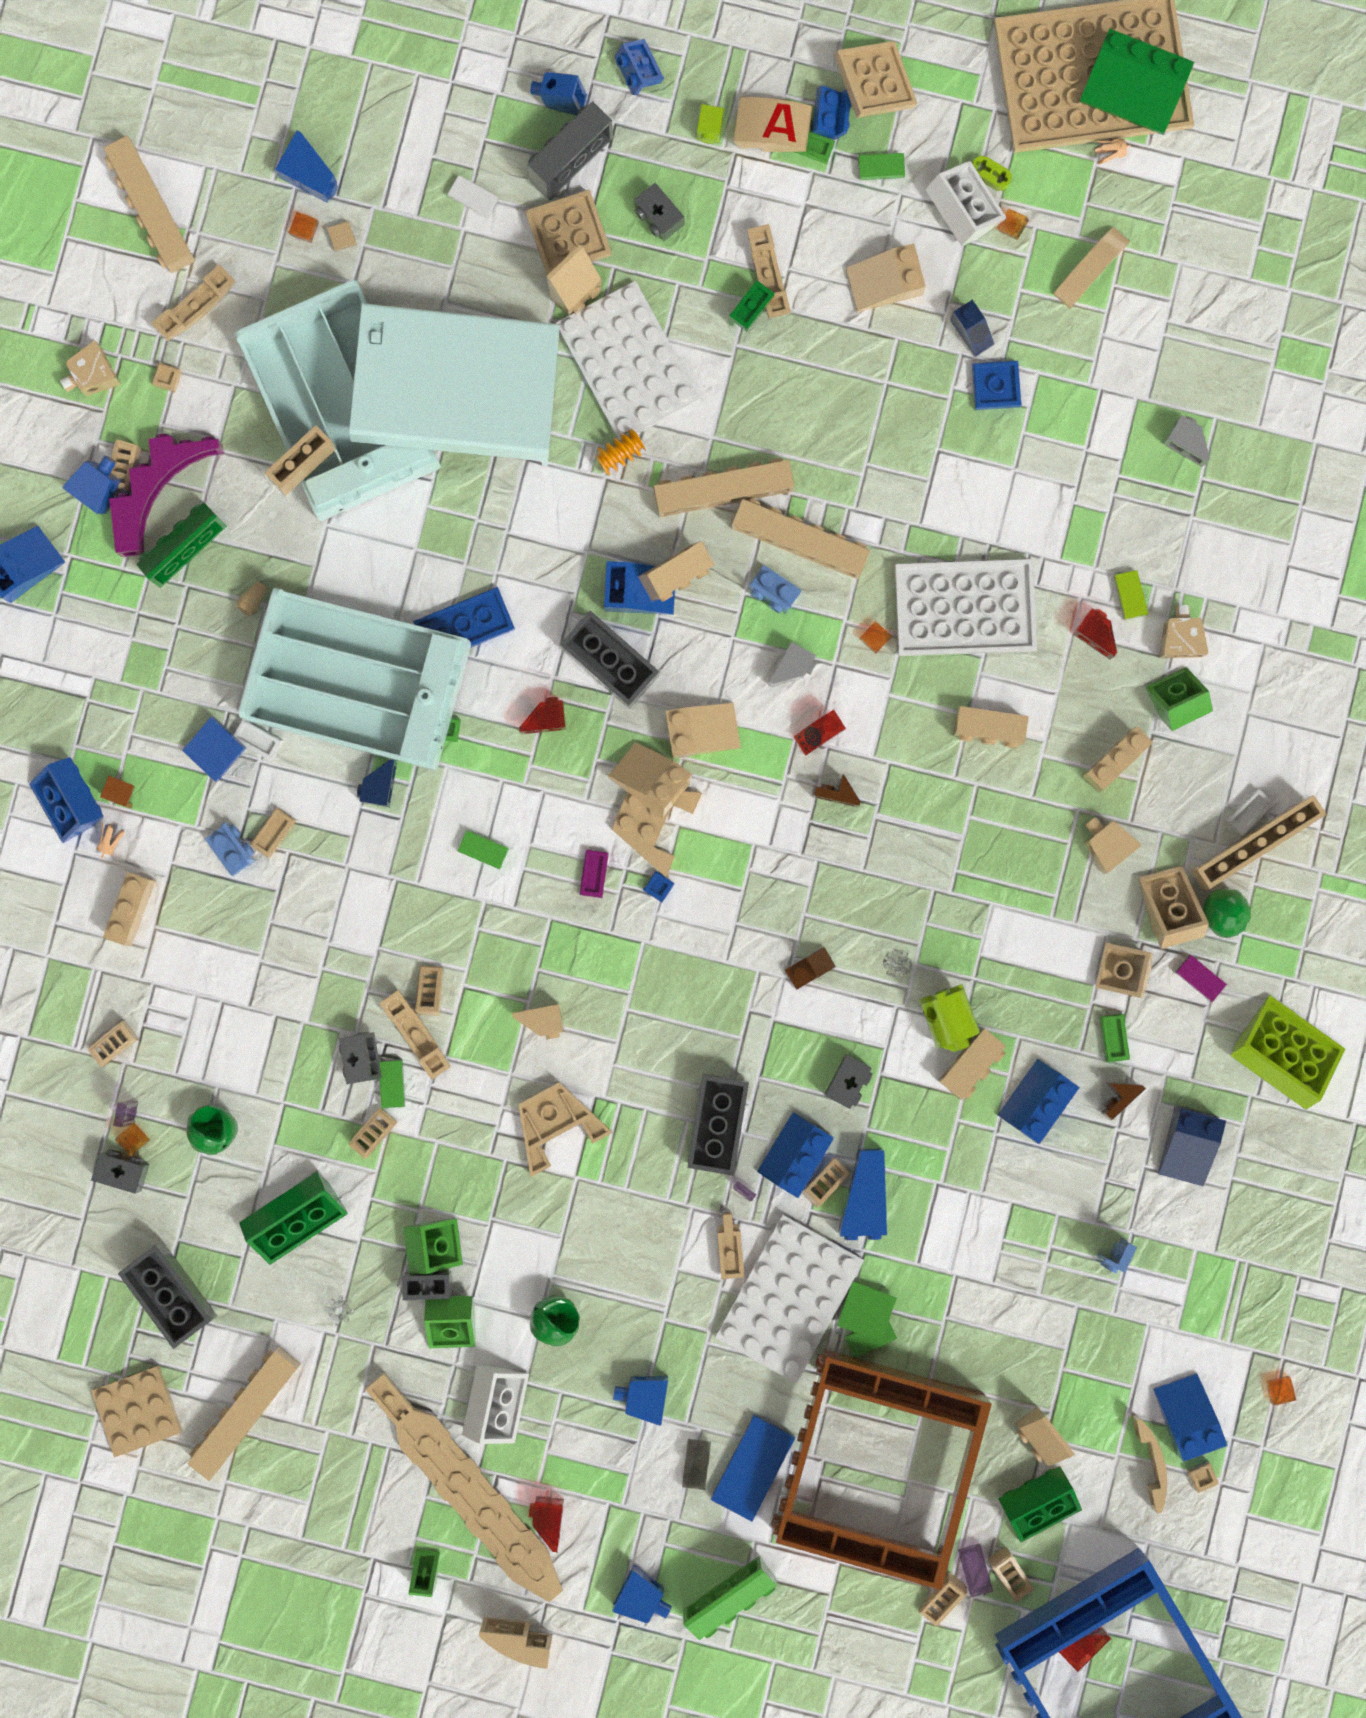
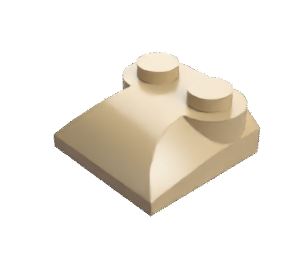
[1095,943,1153,998]

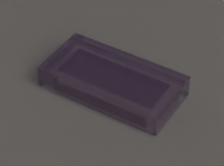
[113,1100,138,1127]
[732,1176,757,1201]
[957,1543,993,1598]

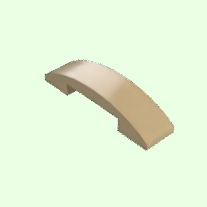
[747,224,791,319]
[1053,227,1130,309]
[151,264,235,341]
[379,990,451,1080]
[1132,1414,1167,1514]

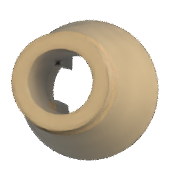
[236,581,268,617]

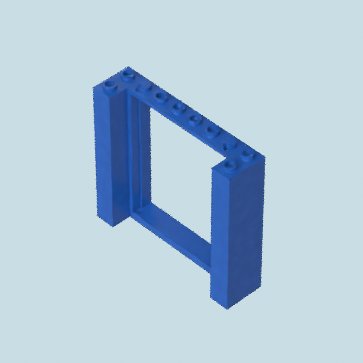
[995,1548,1242,1718]

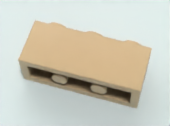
[265,425,336,496]
[639,541,715,602]
[953,706,1029,749]
[1082,726,1153,792]
[103,872,156,946]
[938,1028,1006,1100]

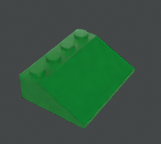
[1079,28,1195,135]

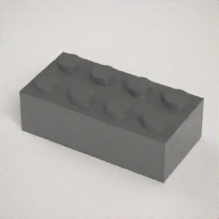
[527,101,613,201]
[560,611,660,709]
[687,1074,749,1176]
[118,1241,217,1349]

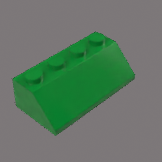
[136,502,227,588]
[239,1171,348,1265]

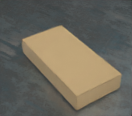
[250,807,296,858]

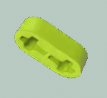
[972,156,1012,191]

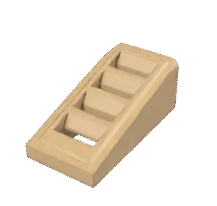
[111,439,142,493]
[415,966,443,1016]
[87,1021,139,1068]
[348,1107,398,1159]
[802,1157,851,1208]
[988,1547,1035,1603]
[918,1572,967,1627]

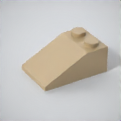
[846,243,926,312]
[546,244,602,316]
[665,703,741,759]
[608,742,692,818]
[1138,866,1209,949]

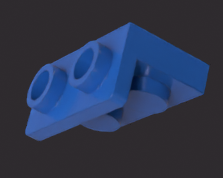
[615,39,664,95]
[812,85,852,140]

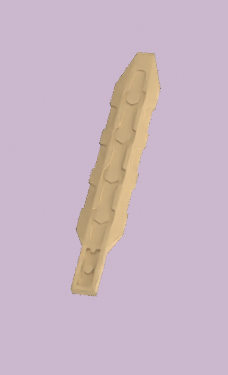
[365,1372,563,1602]

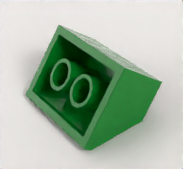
[998,1466,1082,1543]

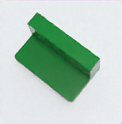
[729,280,775,332]

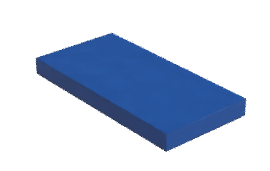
[413,587,515,648]
[711,1415,795,1522]

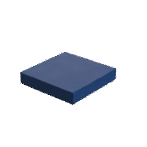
[972,361,1021,410]
[182,717,247,782]

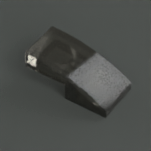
[682,1439,711,1490]

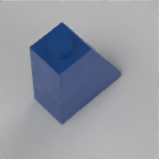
[275,130,338,203]

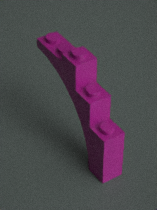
[109,434,224,557]

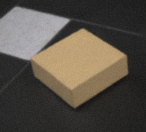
[327,221,357,252]
[152,363,182,393]
[1187,1460,1219,1493]

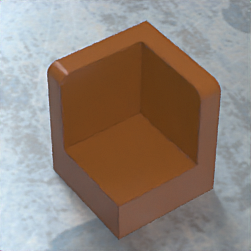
[100,776,135,809]

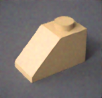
[512,1004,564,1040]

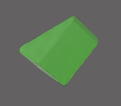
[408,1549,440,1597]

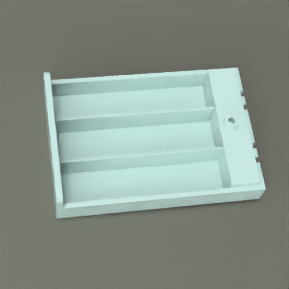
[235,280,441,521]
[349,303,560,466]
[239,588,471,771]

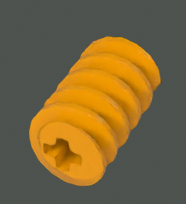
[595,429,646,476]

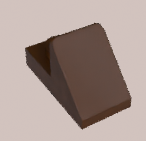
[813,774,860,808]
[785,947,836,990]
[1101,1082,1146,1120]

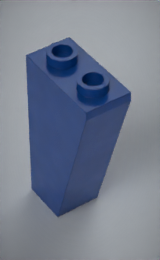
[839,1149,887,1240]

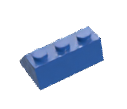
[29,757,104,843]
[997,1059,1080,1145]
[757,1112,834,1198]

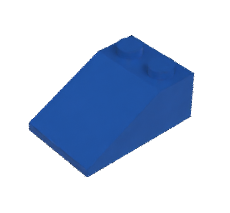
[1153,1373,1228,1462]

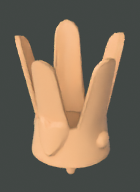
[1094,138,1130,165]
[96,823,125,859]

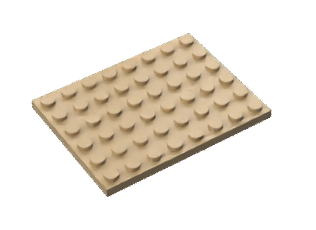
[994,0,1194,153]

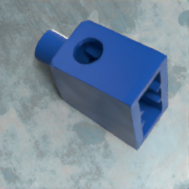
[530,72,587,116]
[62,455,120,514]
[613,1376,668,1426]
[612,1564,672,1623]

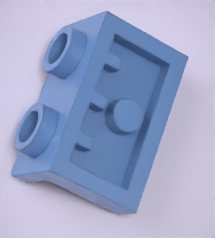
[748,565,802,614]
[205,822,256,877]
[1097,1238,1137,1274]

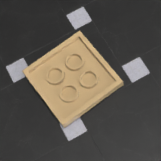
[834,41,918,118]
[525,189,612,275]
[91,1365,182,1458]

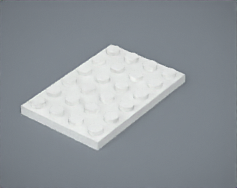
[556,281,700,442]
[895,559,1037,656]
[715,1214,864,1384]

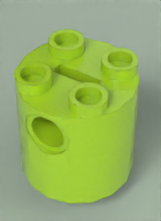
[919,984,980,1052]

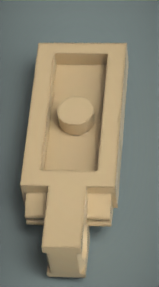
[717,1212,744,1279]

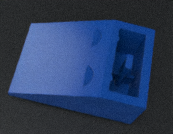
[0,526,66,603]
[604,561,675,615]

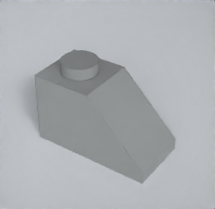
[1163,416,1210,467]
[768,642,817,687]

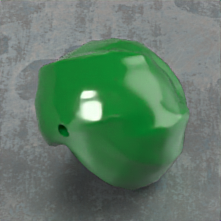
[1202,889,1251,938]
[186,1105,238,1155]
[529,1295,580,1347]

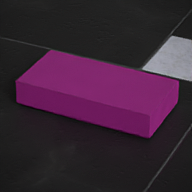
[579,849,609,898]
[1175,955,1227,1002]

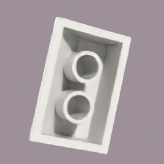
[925,161,1006,246]
[462,1366,529,1444]

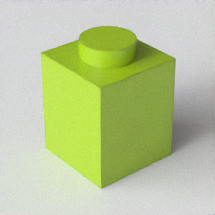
[697,104,724,144]

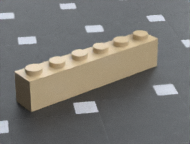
[104,135,195,273]
[654,458,795,518]
[732,498,870,580]
[1191,795,1327,890]
[187,1347,301,1481]

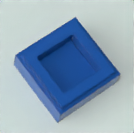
[643,871,675,903]

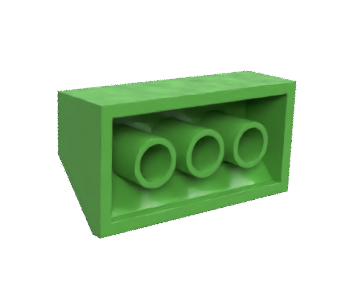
[683,1555,777,1640]

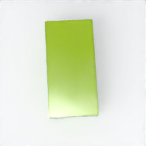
[1114,570,1148,621]

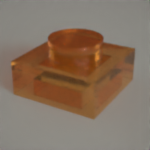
[997,208,1029,240]
[289,212,319,243]
[859,621,892,654]
[115,1123,150,1156]
[1266,1376,1296,1406]

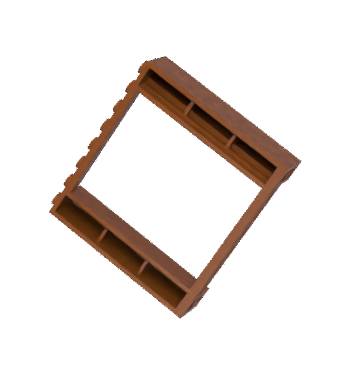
[771,1349,992,1590]

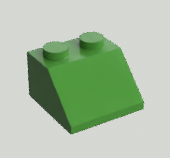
[1146,667,1213,731]
[403,1218,463,1274]
[424,1295,476,1349]

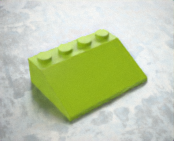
[1230,995,1345,1110]

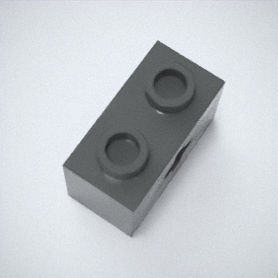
[634,182,685,242]
[339,1032,382,1084]
[824,1054,873,1109]
[91,1149,149,1194]
[402,1271,453,1300]

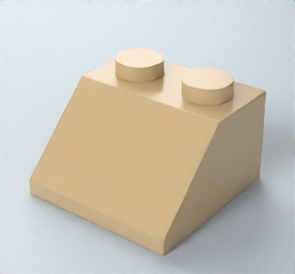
[1016,1406,1075,1466]

